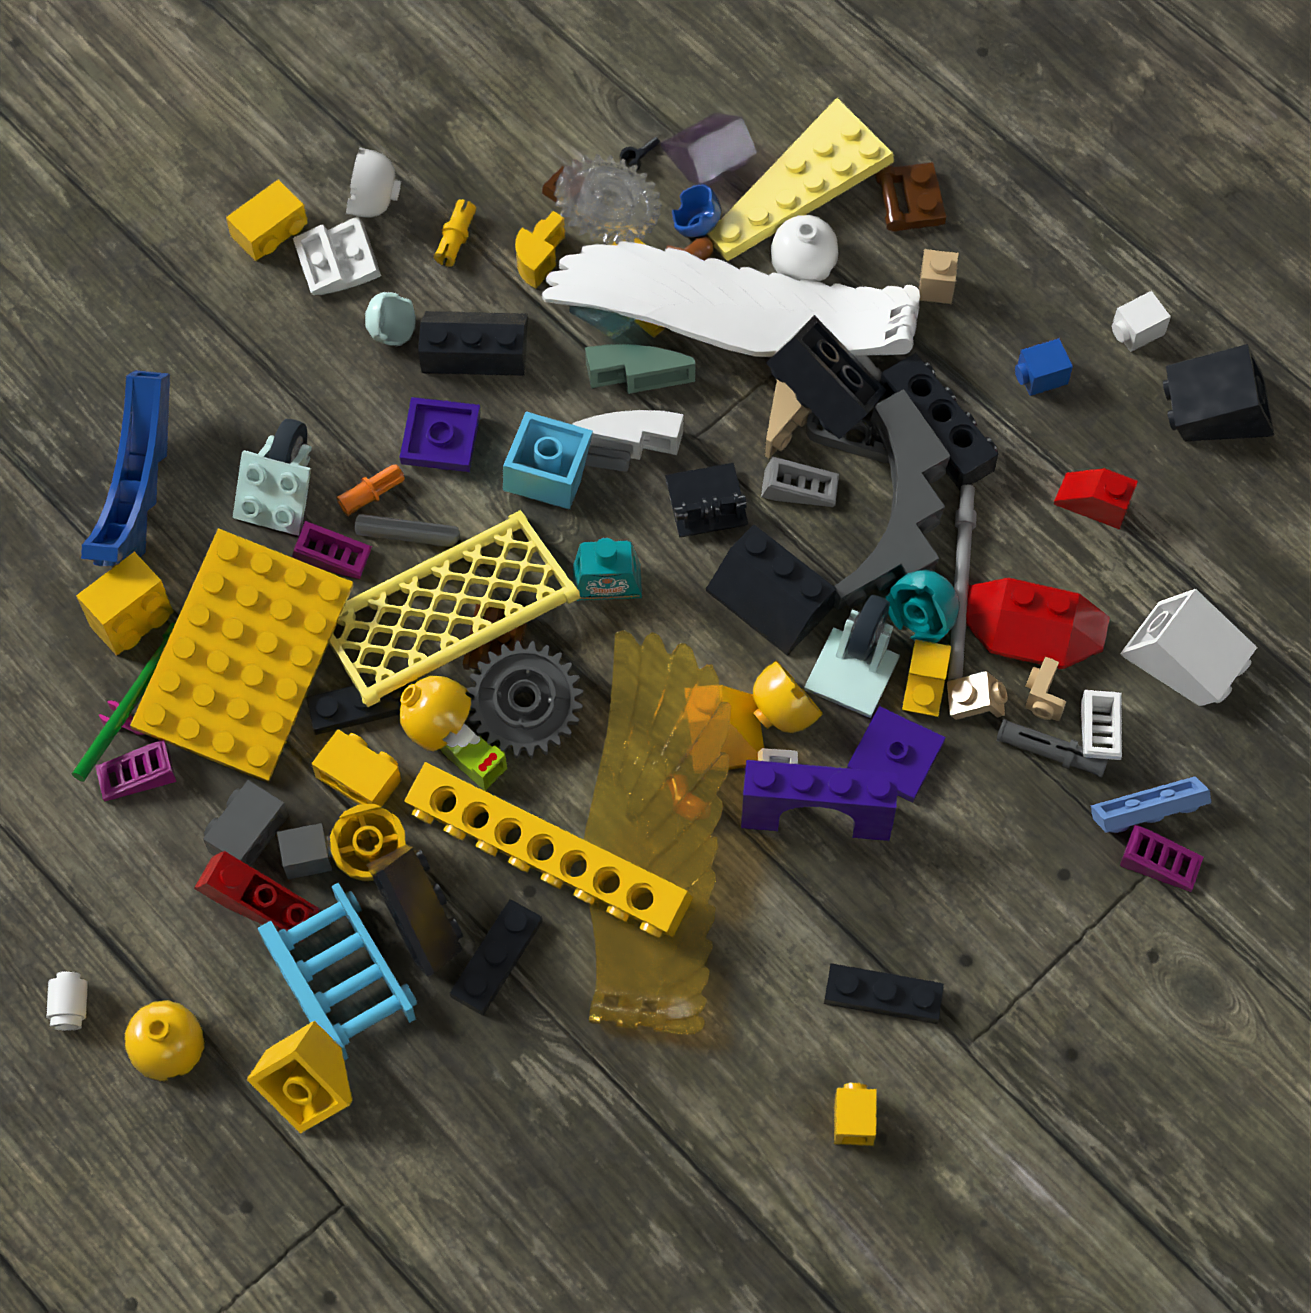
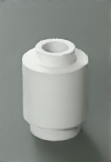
[46,972,88,1031]

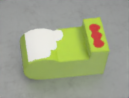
[440,724,507,791]

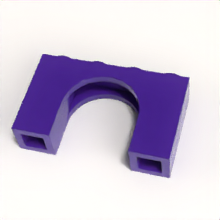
[741,760,899,841]

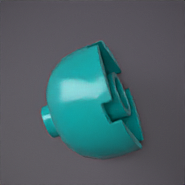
[886,570,960,643]

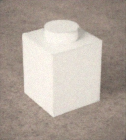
[1112,291,1171,352]

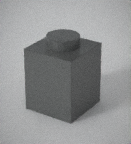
[277,823,333,880]

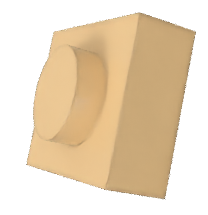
[1025,657,1066,721]
[947,671,1007,720]

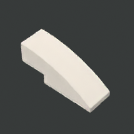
[572,410,683,460]

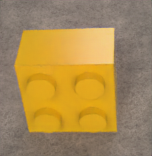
[76,551,173,656]

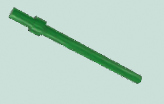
[72,623,175,782]

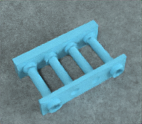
[258,883,417,1060]

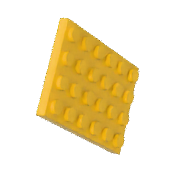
[130,528,353,783]

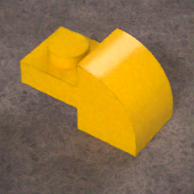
[515,211,565,289]
[902,639,951,717]

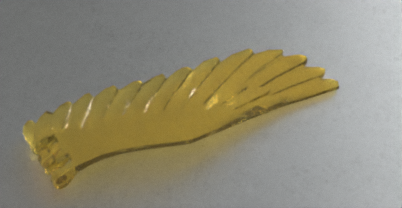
[580,630,731,1035]

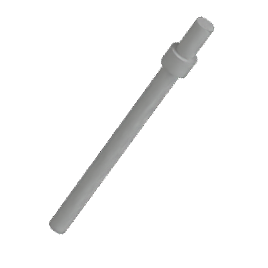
[948,485,977,681]

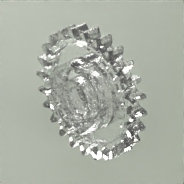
[554,154,662,245]

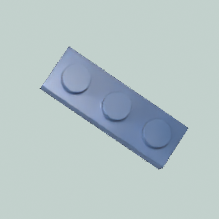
[1091,776,1211,833]

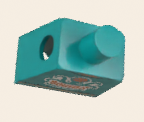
[573,538,642,601]

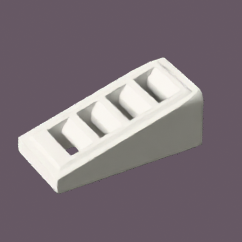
[1081,690,1122,760]

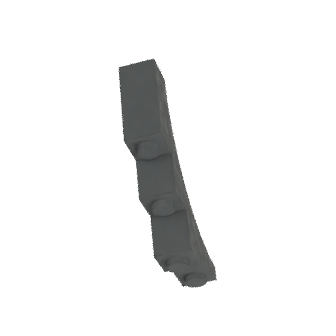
[834,389,951,611]

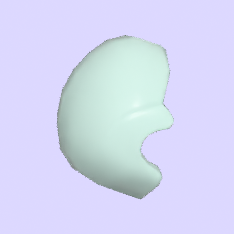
[365,292,416,346]

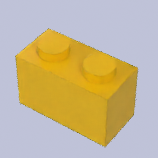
[226,179,308,261]
[311,729,402,807]

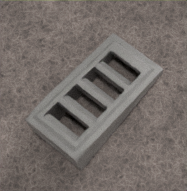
[761,457,839,507]

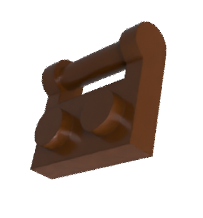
[875,162,946,231]

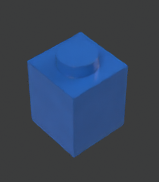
[1015,338,1073,396]

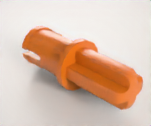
[336,465,405,516]

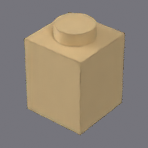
[919,249,958,304]

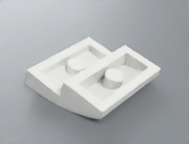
[293,216,381,295]

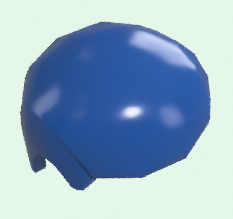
[672,184,721,238]

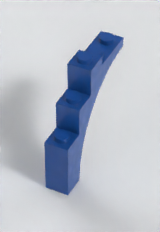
[81,370,170,566]

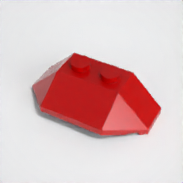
[966,578,1110,669]

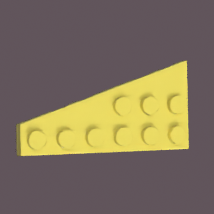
[708,98,894,262]

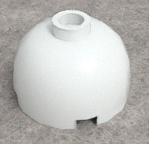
[346,148,401,218]
[771,215,838,281]

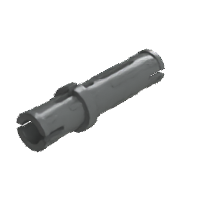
[996,719,1108,778]

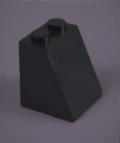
[1163,344,1275,442]

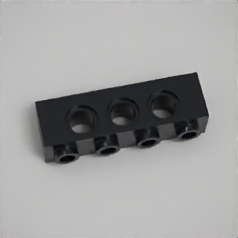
[880,353,998,491]

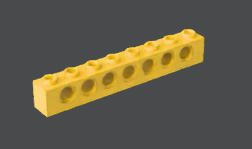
[404,762,693,939]

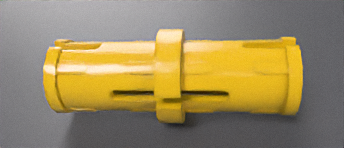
[434,199,477,267]

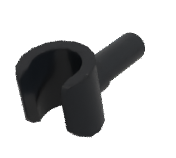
[620,137,660,172]

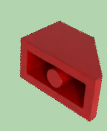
[1053,468,1138,530]

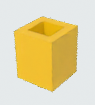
[834,1083,876,1146]

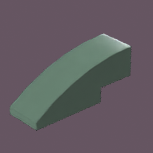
[585,344,695,394]

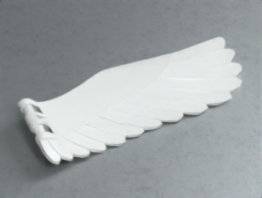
[542,241,920,357]

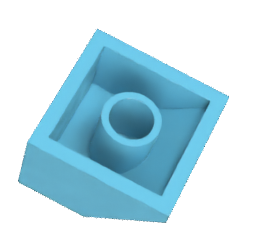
[503,412,593,509]

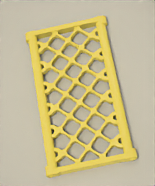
[329,510,581,707]

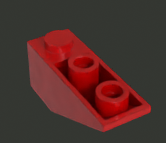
[194,851,320,942]

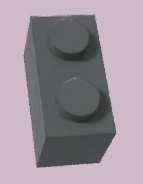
[203,780,289,866]

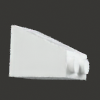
[1120,589,1257,706]

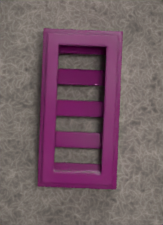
[292,521,372,579]
[95,740,177,802]
[1120,825,1203,892]

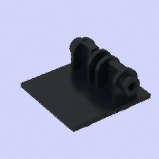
[665,463,749,538]

